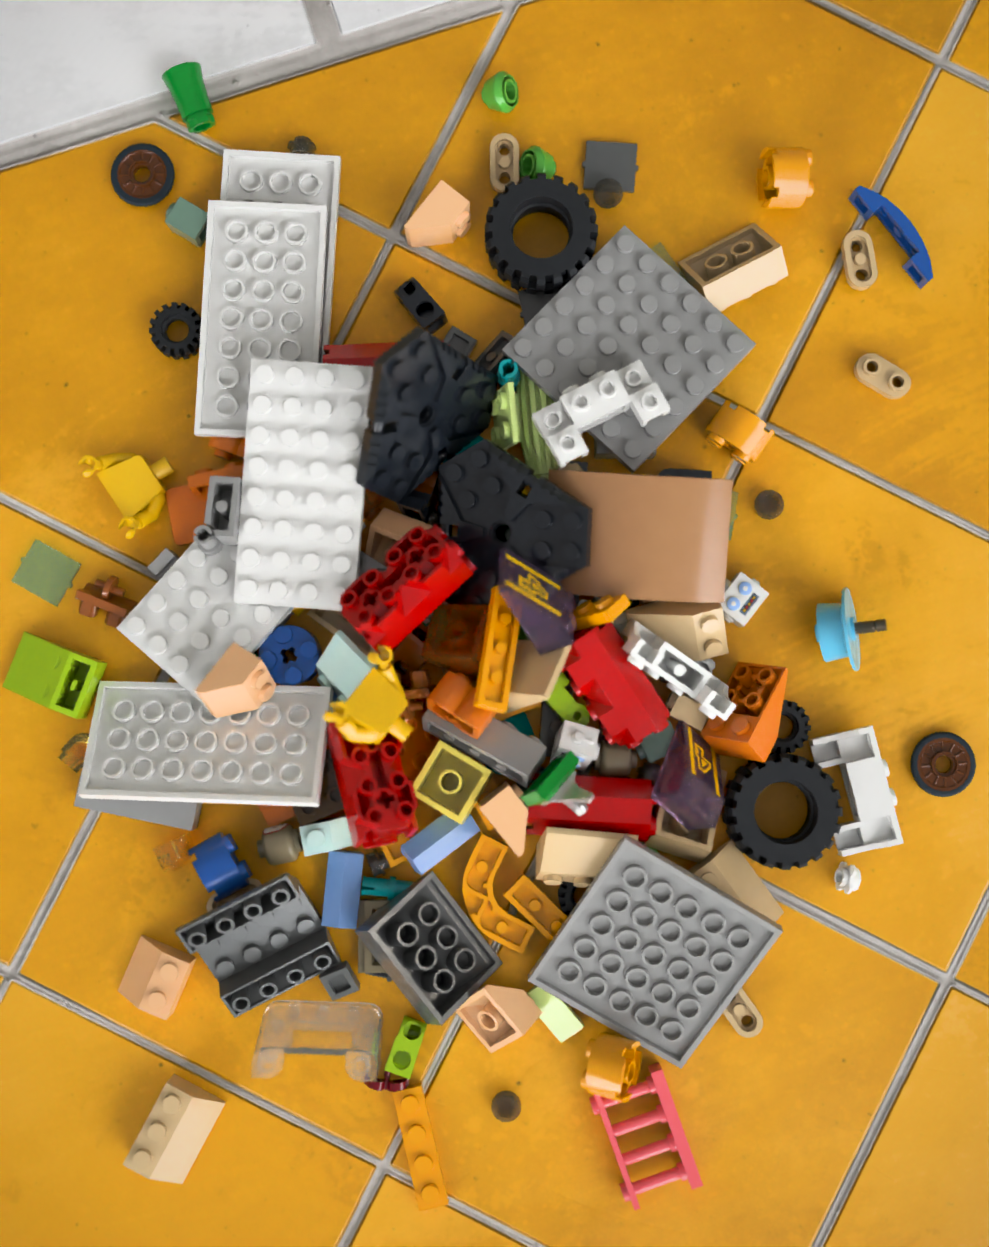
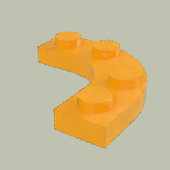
[462,833,536,954]

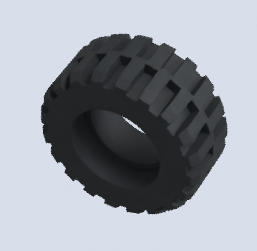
[485,173,598,295]
[721,752,843,870]

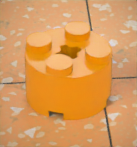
[756,147,814,208]
[705,400,775,466]
[581,1032,642,1103]

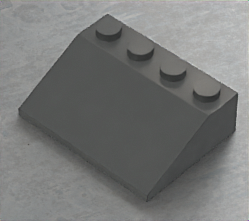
[355,871,503,1025]

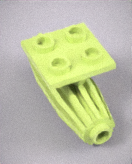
[491,369,559,479]

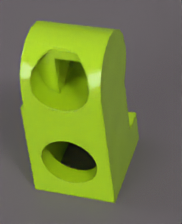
[544,673,590,726]
[384,1016,427,1080]

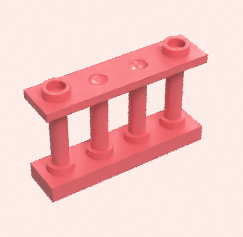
[589,1062,703,1210]

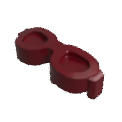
[364,1071,409,1092]

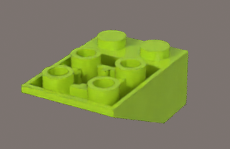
[2,631,108,719]

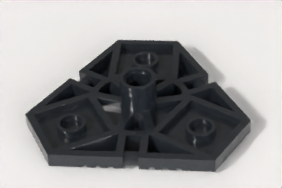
[356,326,499,503]
[437,439,592,624]

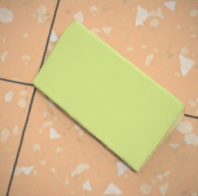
[527,985,585,1043]

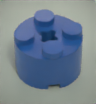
[259,625,322,686]
[188,832,253,903]

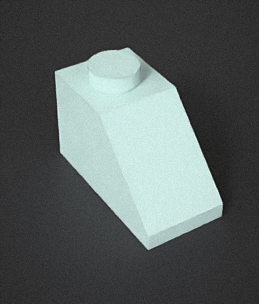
[299,815,353,856]

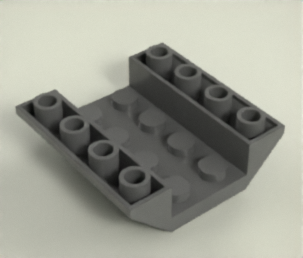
[175,872,342,1018]

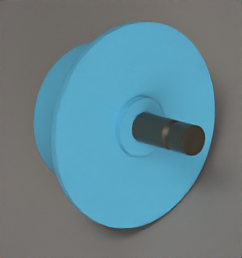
[815,587,887,671]

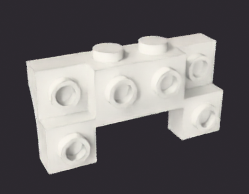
[531,359,671,469]
[621,618,737,721]
[808,725,904,857]

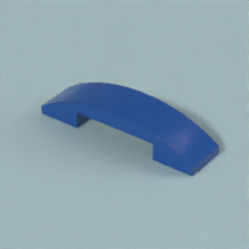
[848,186,933,289]

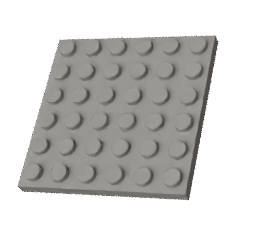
[502,225,756,474]
[527,834,783,1069]

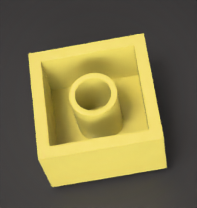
[413,740,494,824]

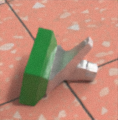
[520,751,594,816]

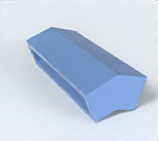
[401,814,480,875]
[321,850,364,929]

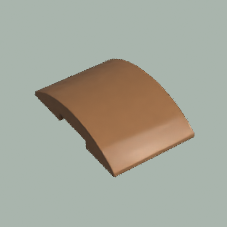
[545,469,733,603]

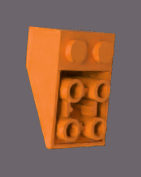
[700,662,788,763]

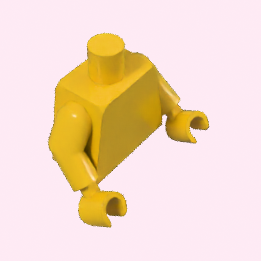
[78,453,175,539]
[324,646,414,744]

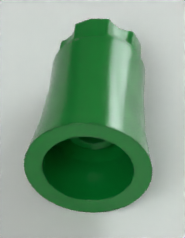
[162,62,216,133]

